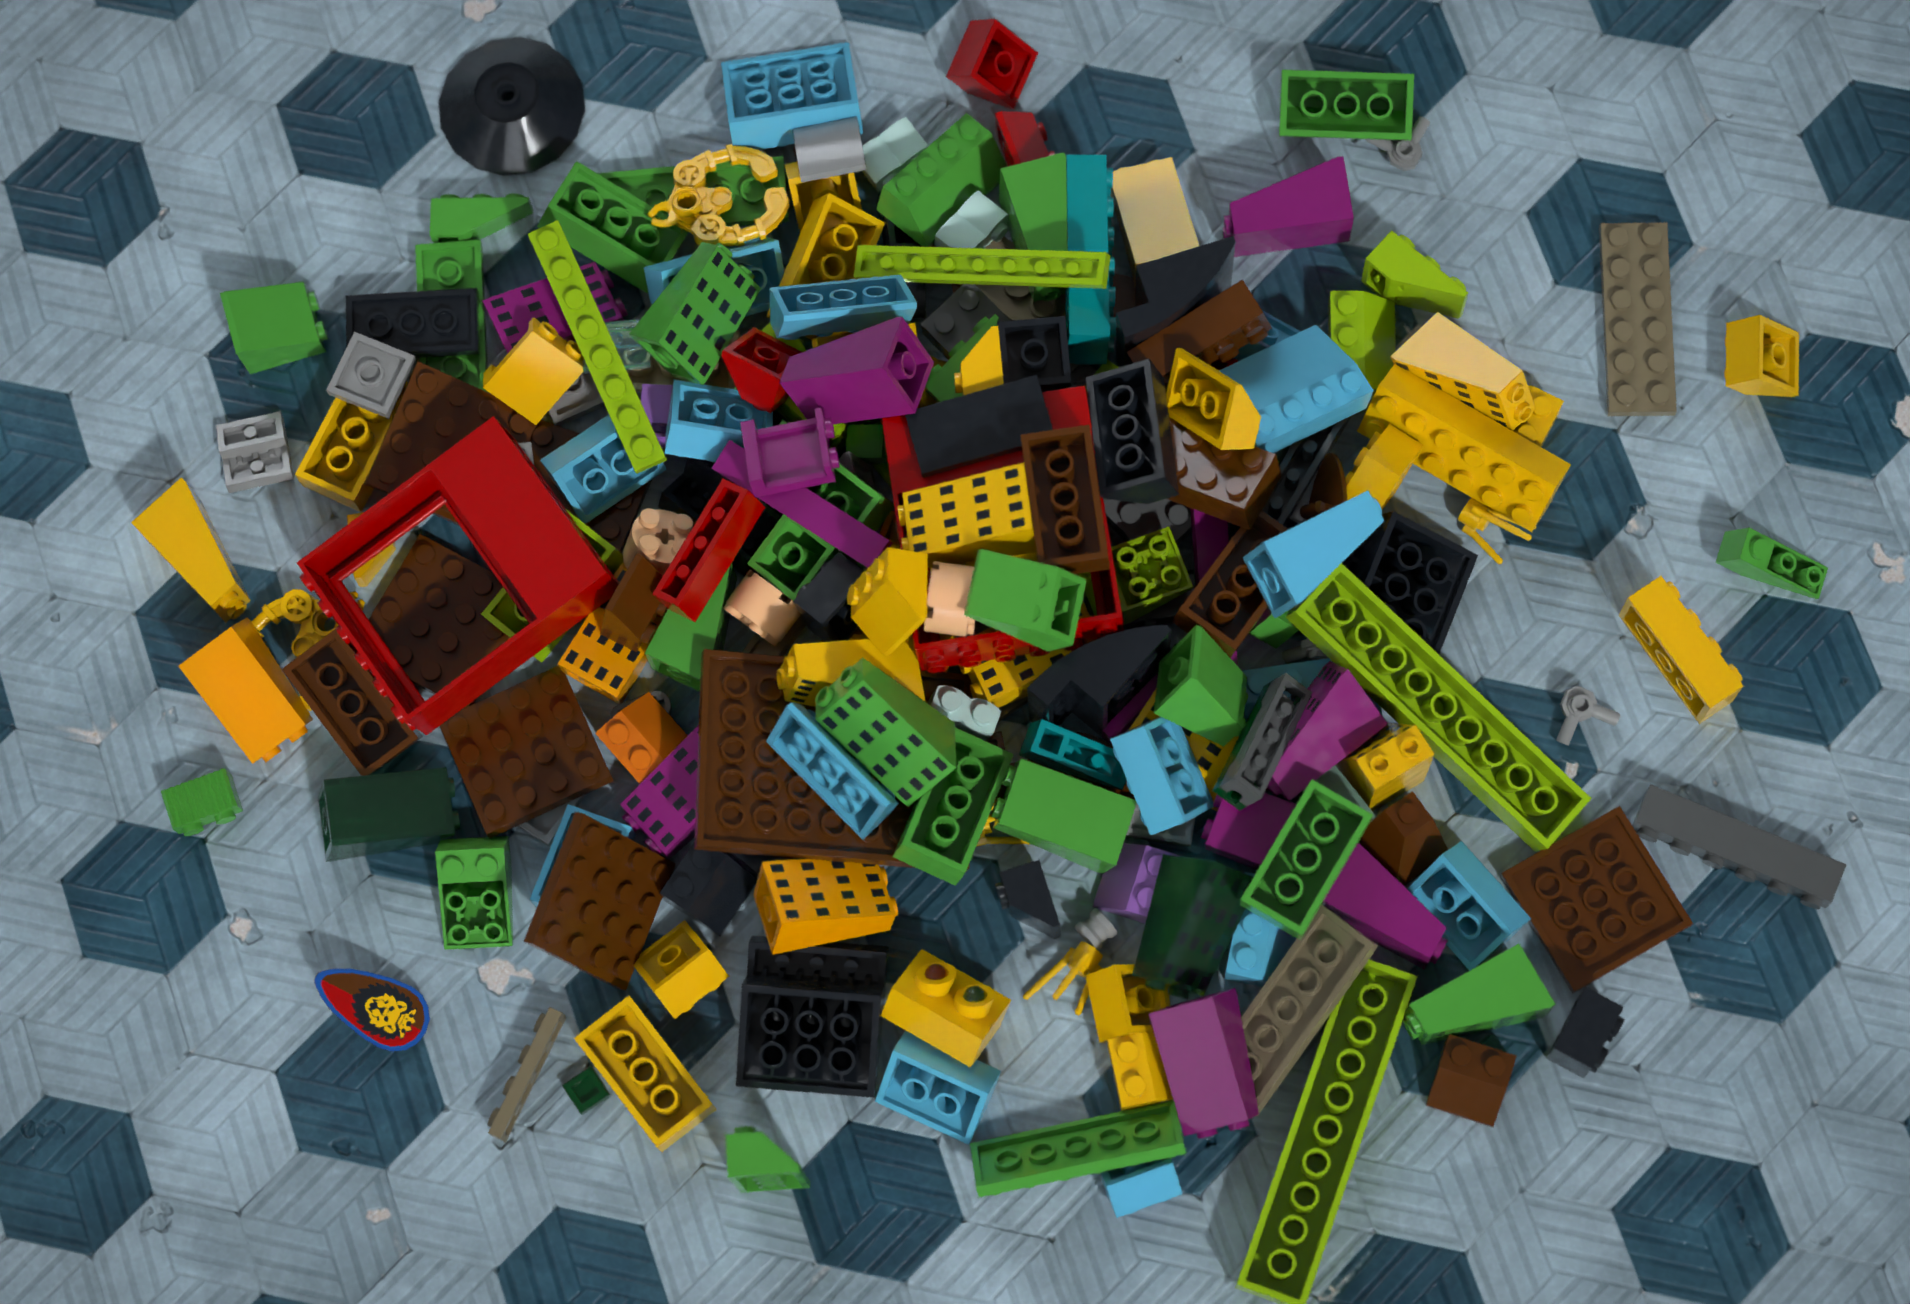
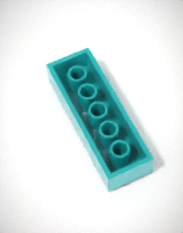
[1065,155,1116,364]

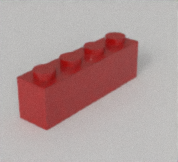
[652,479,765,622]

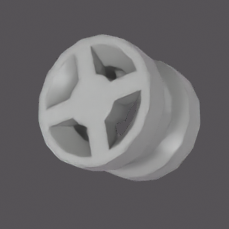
[1074,908,1118,951]

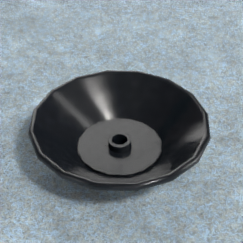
[438,37,585,176]

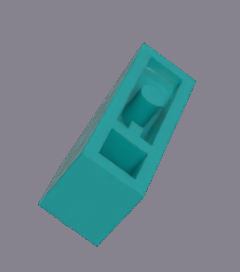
[1019,719,1127,790]

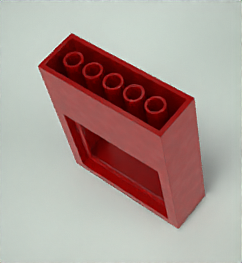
[882,385,1124,673]
[297,416,619,735]

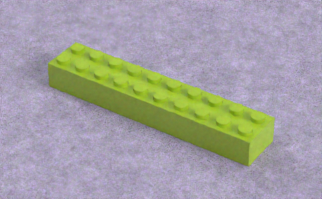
[1286,563,1592,852]
[1235,959,1418,1304]

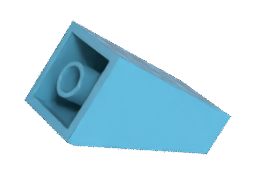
[1242,491,1384,618]

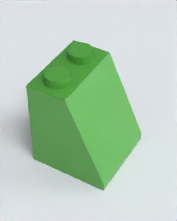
[220,282,328,374]
[747,514,865,600]
[1154,625,1248,747]

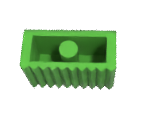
[161,768,243,836]

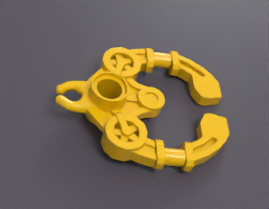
[648,144,789,247]
[250,589,365,712]

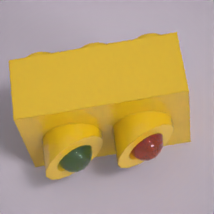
[881,949,1011,1068]

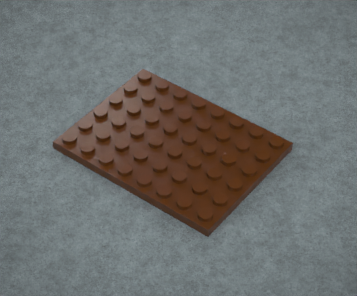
[694,649,971,872]

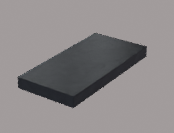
[346,288,480,358]
[905,375,1053,478]

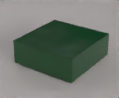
[562,1066,611,1115]

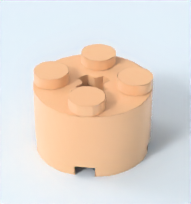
[623,508,693,576]
[924,562,975,637]
[723,569,800,646]

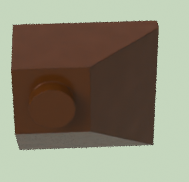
[1358,791,1448,886]

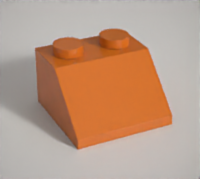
[595,692,688,784]

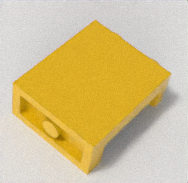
[483,318,586,425]

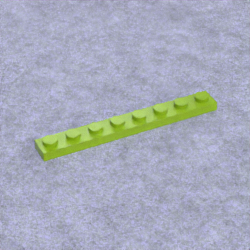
[528,220,667,474]
[853,245,1111,289]

